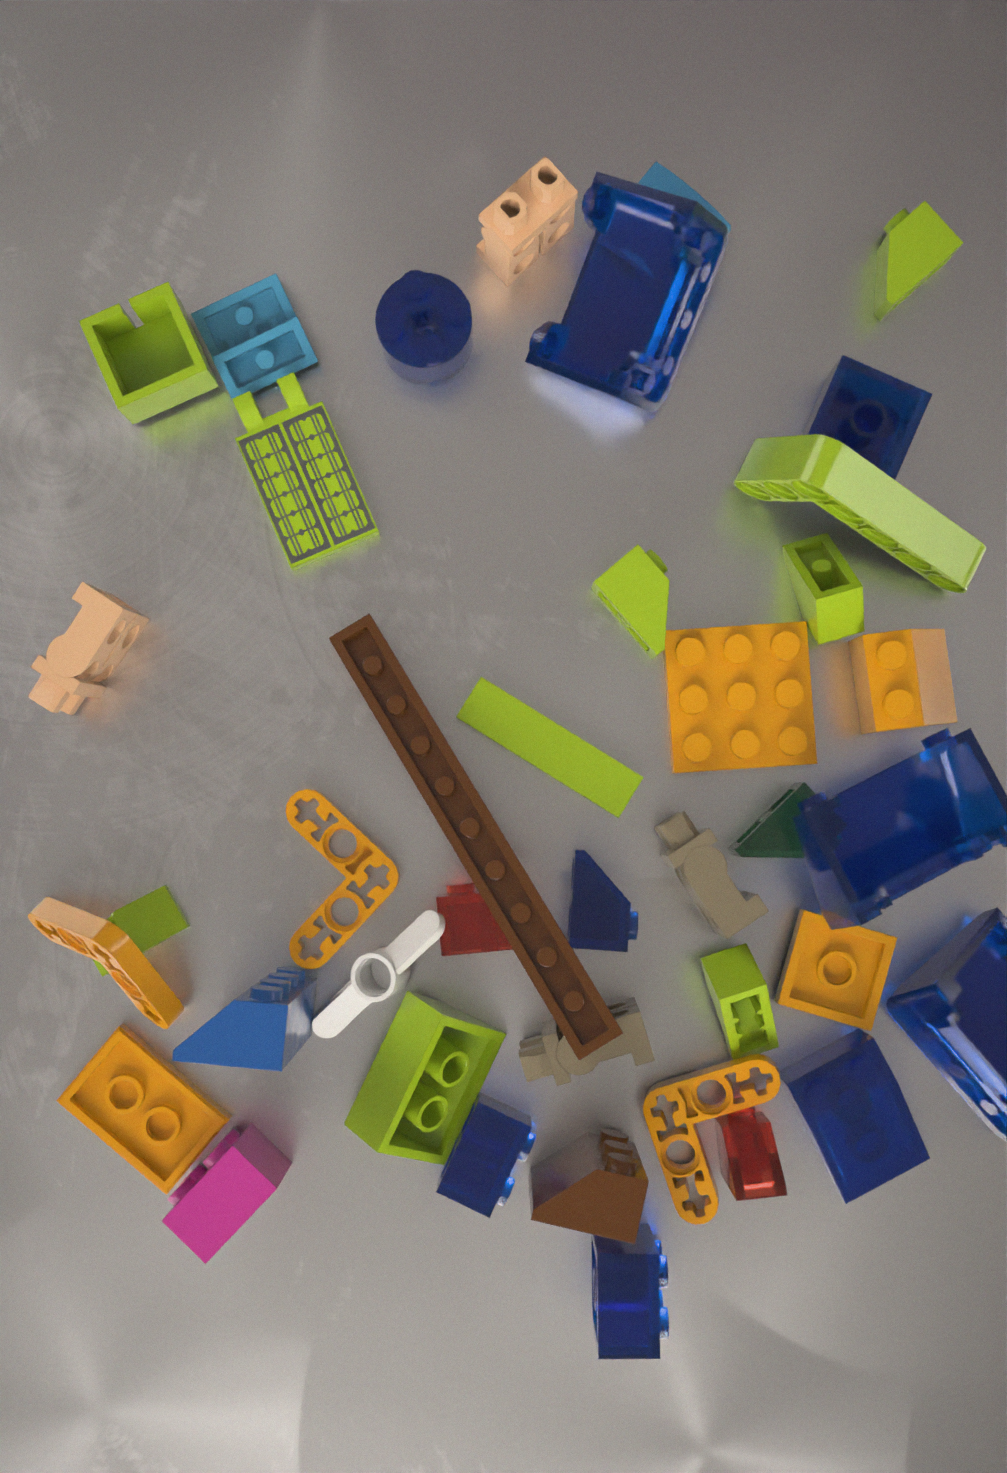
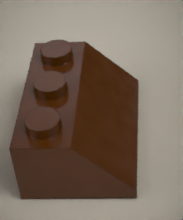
[528,1129,649,1244]

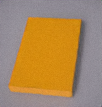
[56,1023,232,1195]

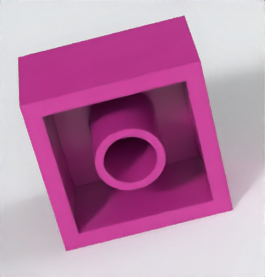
[162,1122,293,1264]

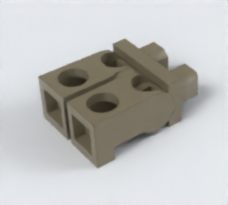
[654,811,769,939]
[518,997,655,1086]

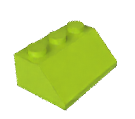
[344,991,507,1165]

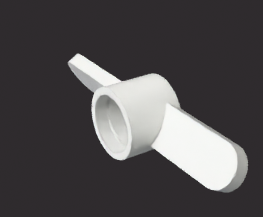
[312,910,446,1038]

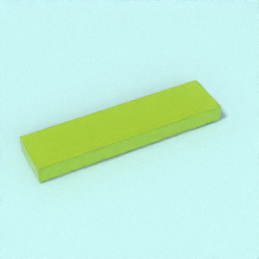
[456,677,644,818]

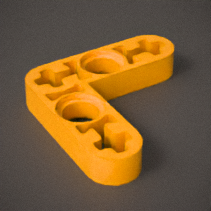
[285,789,400,969]
[27,896,184,1029]
[643,1054,781,1225]

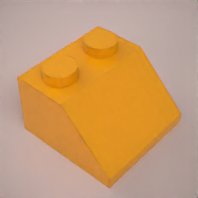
[848,629,958,735]

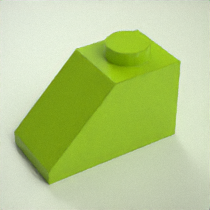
[873,201,963,322]
[782,533,865,645]
[591,544,670,660]

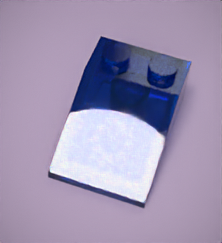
[779,1028,930,1204]

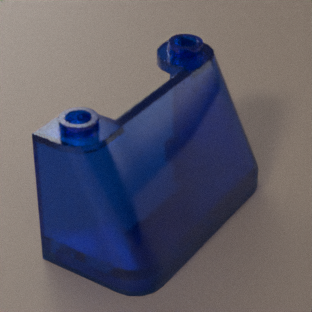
[525,171,728,412]
[792,727,1007,930]
[886,907,1007,1141]

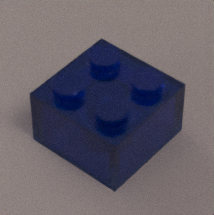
[802,355,932,480]
[591,1223,669,1359]

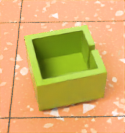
[79,282,219,425]

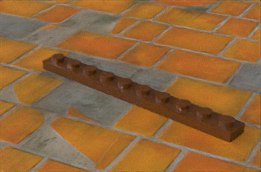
[329,613,624,1060]

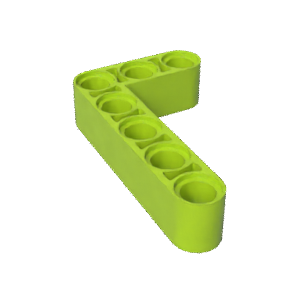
[734,434,987,593]

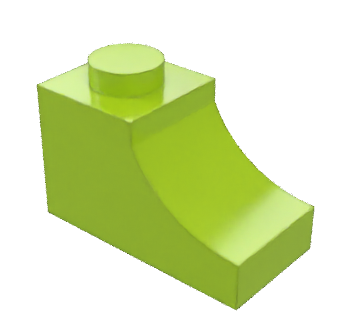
[700,943,779,1060]

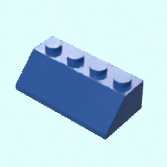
[172,967,317,1072]

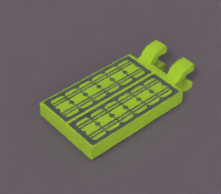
[232,372,380,571]

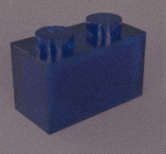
[436,1092,536,1218]

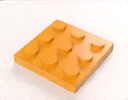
[663,621,817,774]

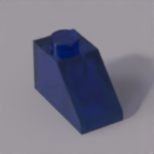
[567,848,638,952]

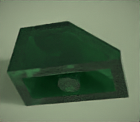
[727,782,845,858]

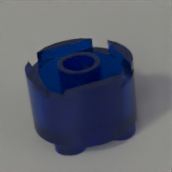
[375,270,473,385]

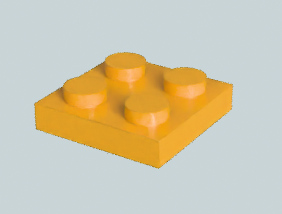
[774,909,897,1031]

